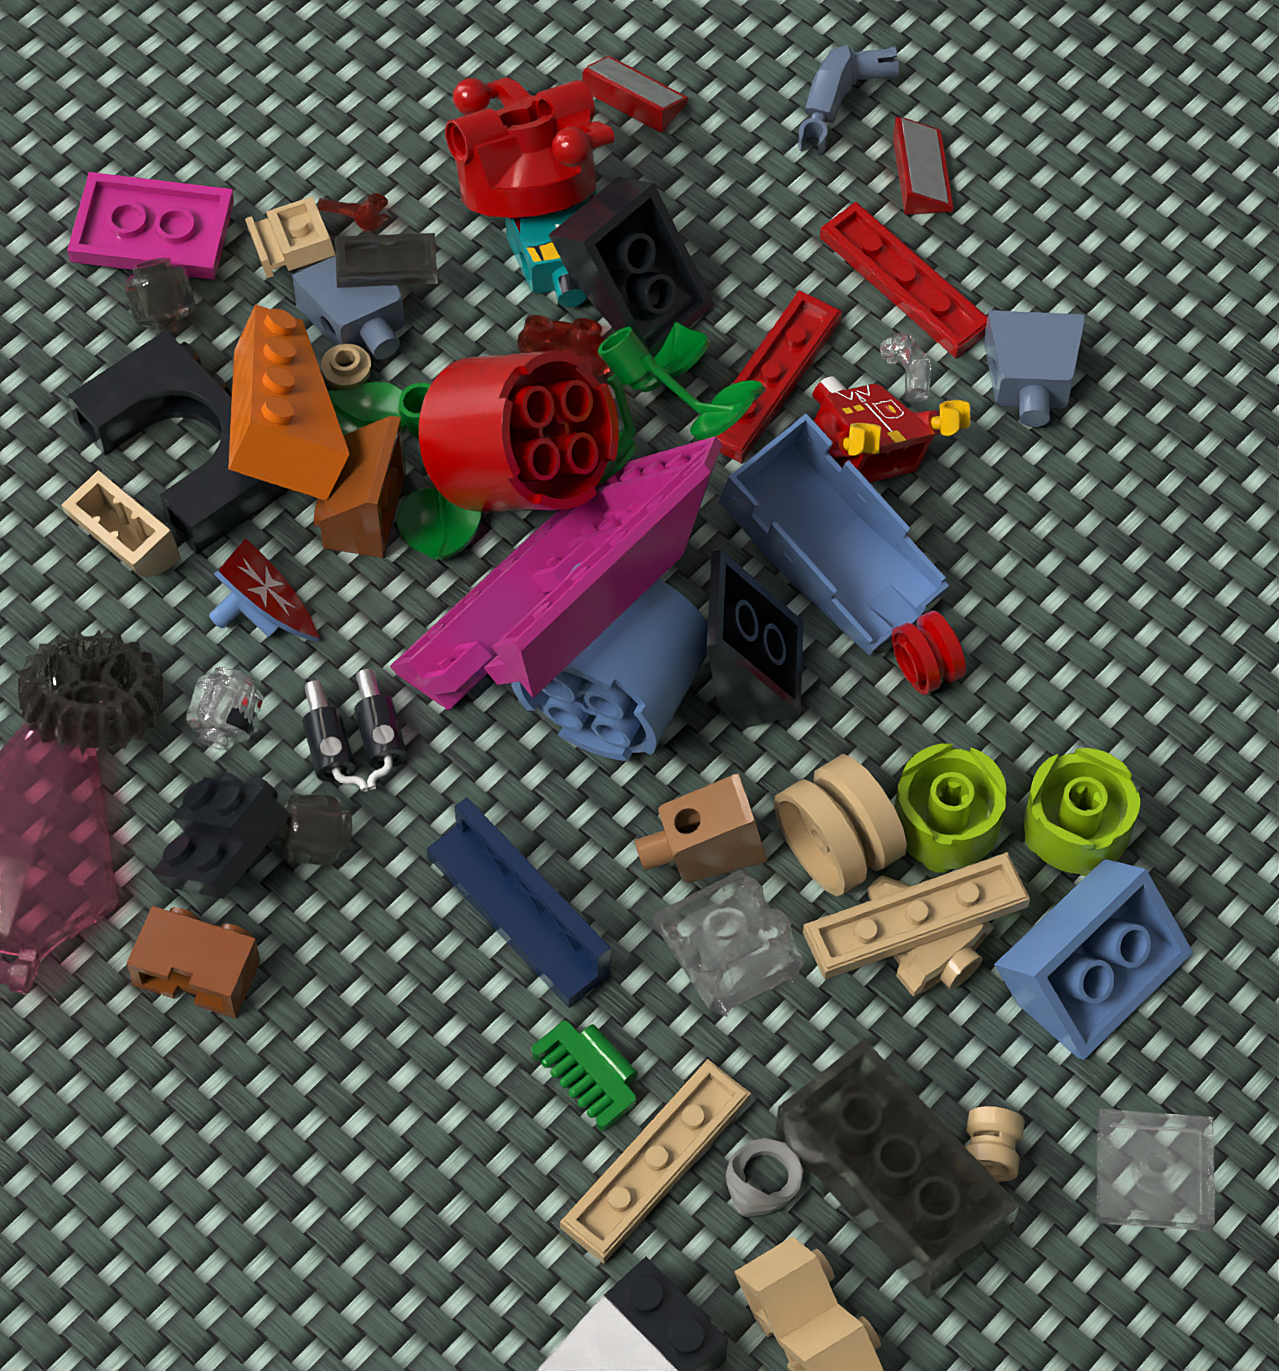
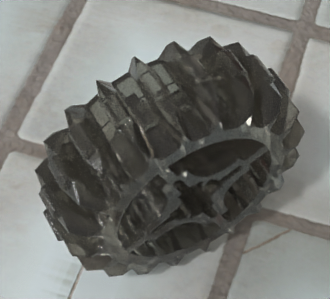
[18,630,164,755]

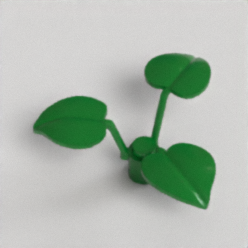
[597,322,766,485]
[328,382,483,560]

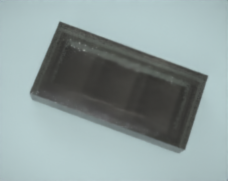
[335,233,437,288]

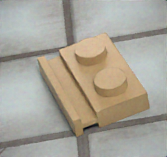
[245,196,335,278]

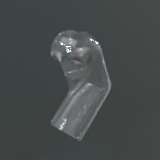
[880,333,931,402]

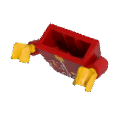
[812,376,971,483]

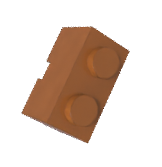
[126,906,261,1019]

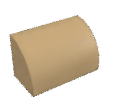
[61,470,181,577]

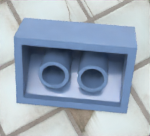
[994,859,1194,1060]

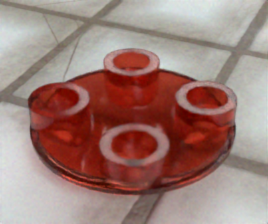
[517,315,611,378]

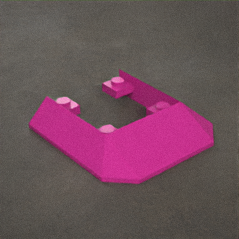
[390,436,722,711]

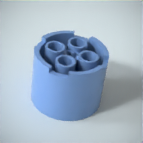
[511,562,708,761]

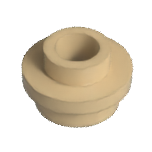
[321,344,371,390]

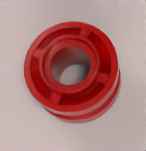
[892,610,966,695]

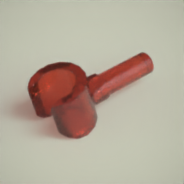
[317,193,389,232]

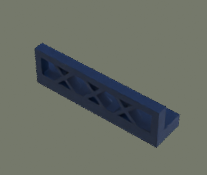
[427,797,611,1008]

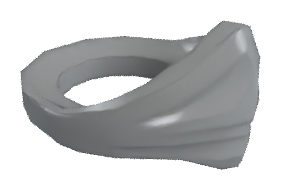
[725,1138,803,1217]

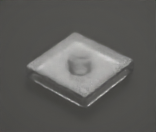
[1097,1109,1215,1231]

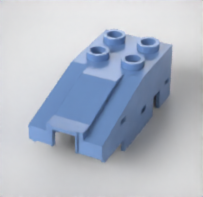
[718,413,949,656]

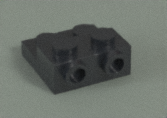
[151,771,290,899]

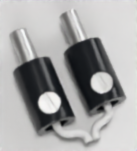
[302,669,408,792]

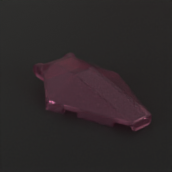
[0,706,120,995]

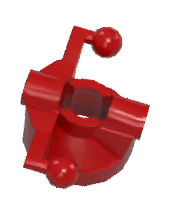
[445,77,615,218]

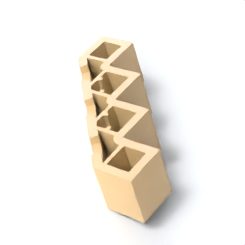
[734,1236,884,1371]

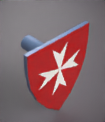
[209,538,320,642]

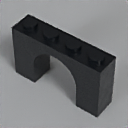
[68,330,290,554]

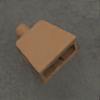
[634,773,767,882]

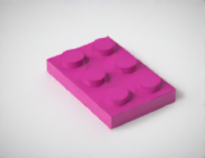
[67,172,234,280]

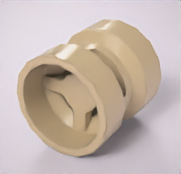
[961,1106,1025,1182]

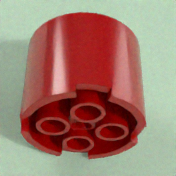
[419,351,619,512]

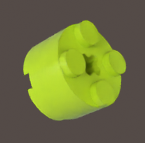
[894,744,1006,873]
[1024,748,1141,877]

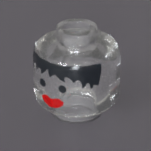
[186,667,263,750]

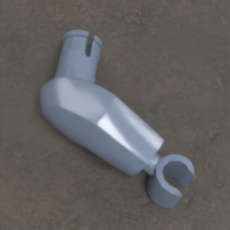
[798,45,899,155]

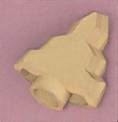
[867,875,994,997]

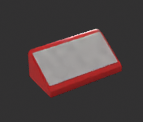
[582,56,688,133]
[893,117,953,215]

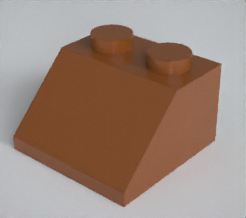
[314,416,406,558]

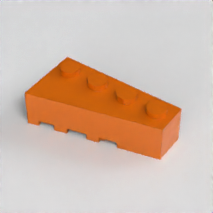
[228,304,350,501]

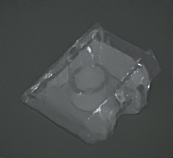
[652,869,805,1017]

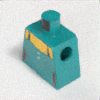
[505,190,597,307]

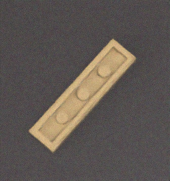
[803,853,1030,980]
[560,1059,751,1264]

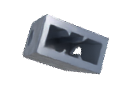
[292,237,405,359]
[984,310,1084,427]

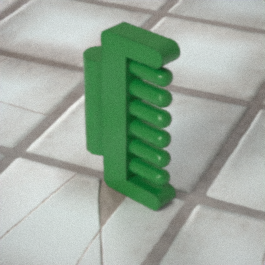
[531,1021,638,1131]

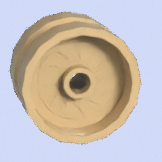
[774,754,907,896]

